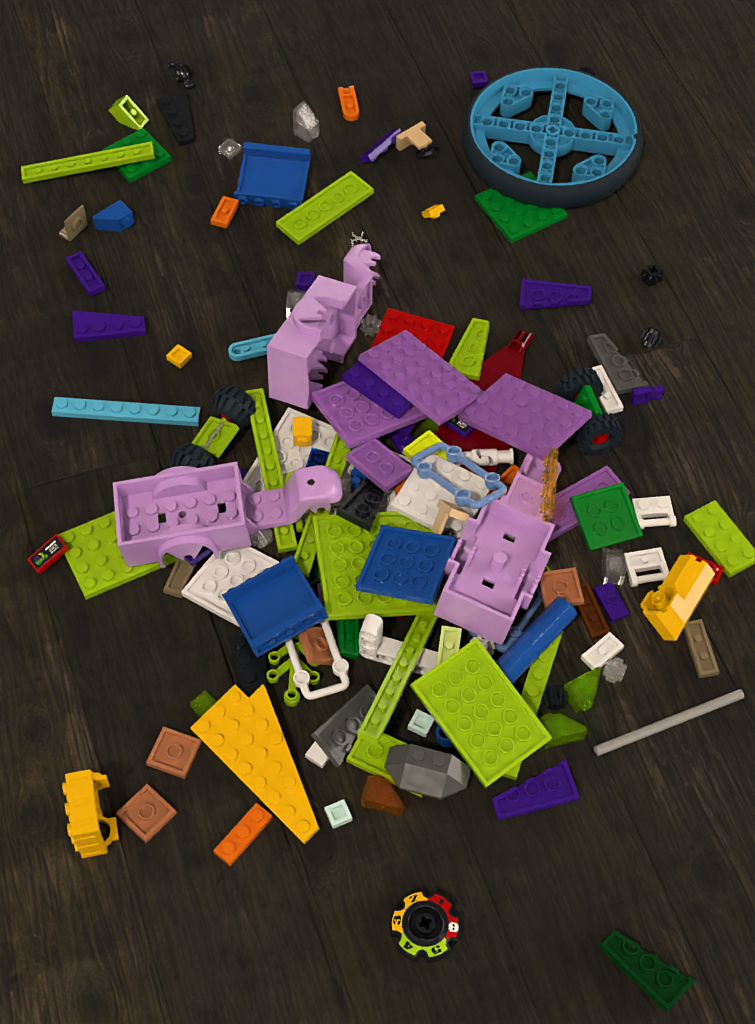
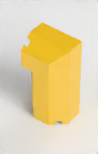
[640,555,715,641]

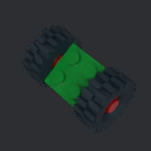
[554,367,624,456]

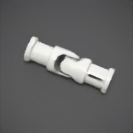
[456,448,514,466]

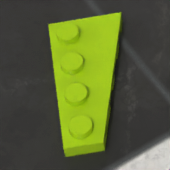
[449,318,490,381]

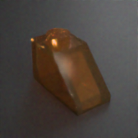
[361,775,404,817]

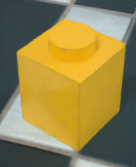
[293,417,312,447]

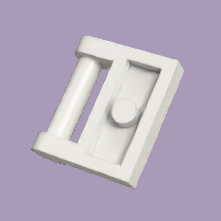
[631,496,676,529]
[623,547,669,587]

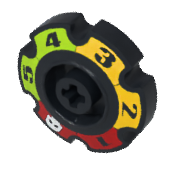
[389,890,461,963]

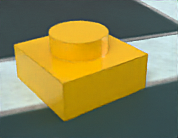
[422,204,445,219]
[166,344,192,369]

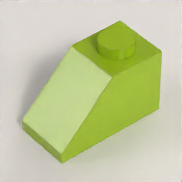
[108,95,149,130]

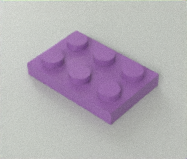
[346,438,413,492]

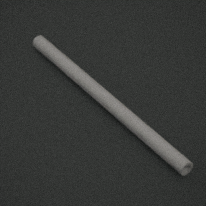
[594,689,745,756]

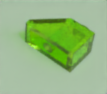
[564,666,601,713]
[539,713,587,748]

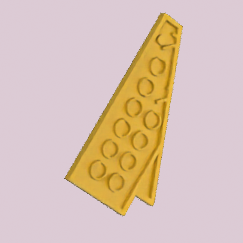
[190,684,320,844]

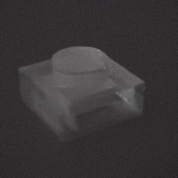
[218,138,242,159]

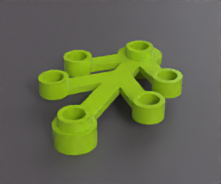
[267,635,320,707]

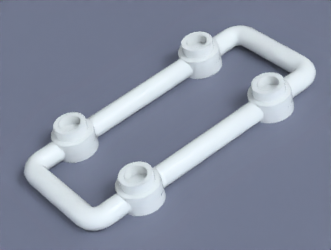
[285,597,350,700]

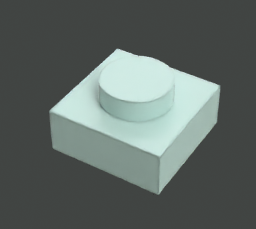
[408,709,435,738]
[324,799,352,829]

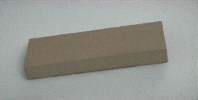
[683,619,720,678]

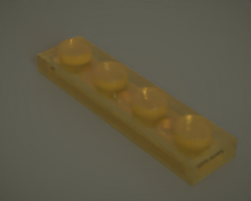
[539,448,558,523]

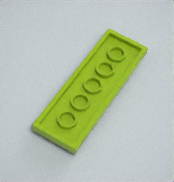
[276,171,374,245]

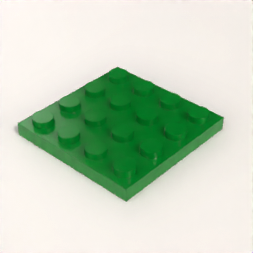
[474,171,568,243]

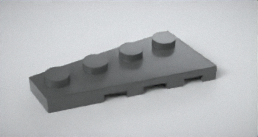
[587,333,649,395]
[310,684,376,767]

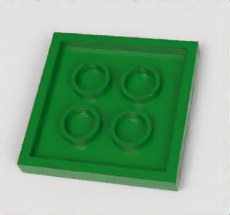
[102,128,172,183]
[569,482,643,552]

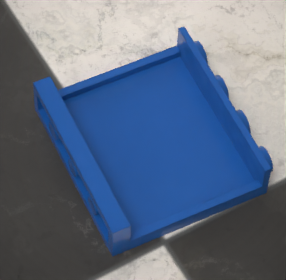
[234,142,311,210]
[222,555,328,657]

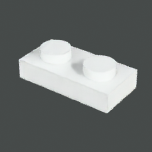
[581,632,624,672]

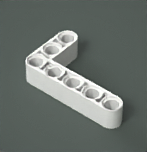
[359,614,438,675]

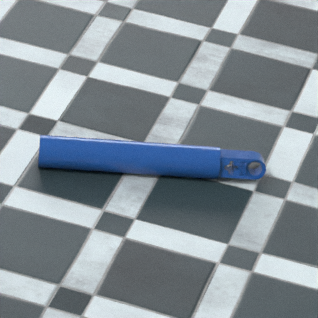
[436,597,577,748]

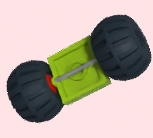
[170,385,256,468]

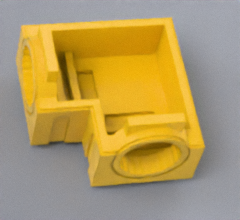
[62,769,119,858]

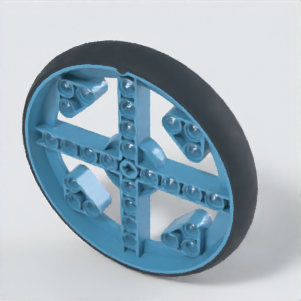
[462,66,643,209]

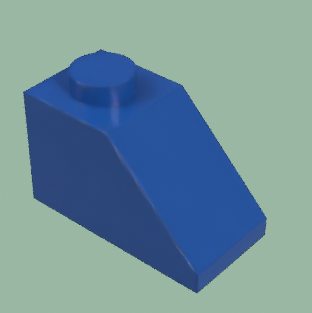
[92,200,134,231]

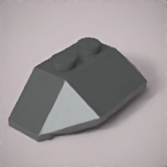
[384,744,471,800]

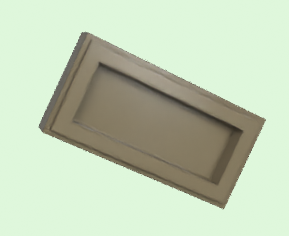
[163,558,197,598]

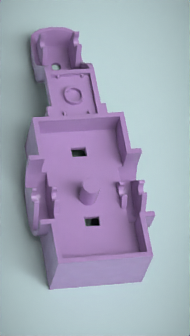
[267,243,381,410]
[433,454,561,645]
[113,462,342,568]

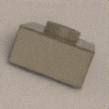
[59,205,88,241]

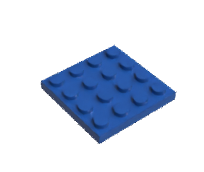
[355,525,457,605]

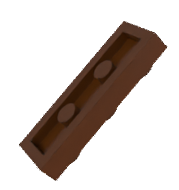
[576,582,611,641]

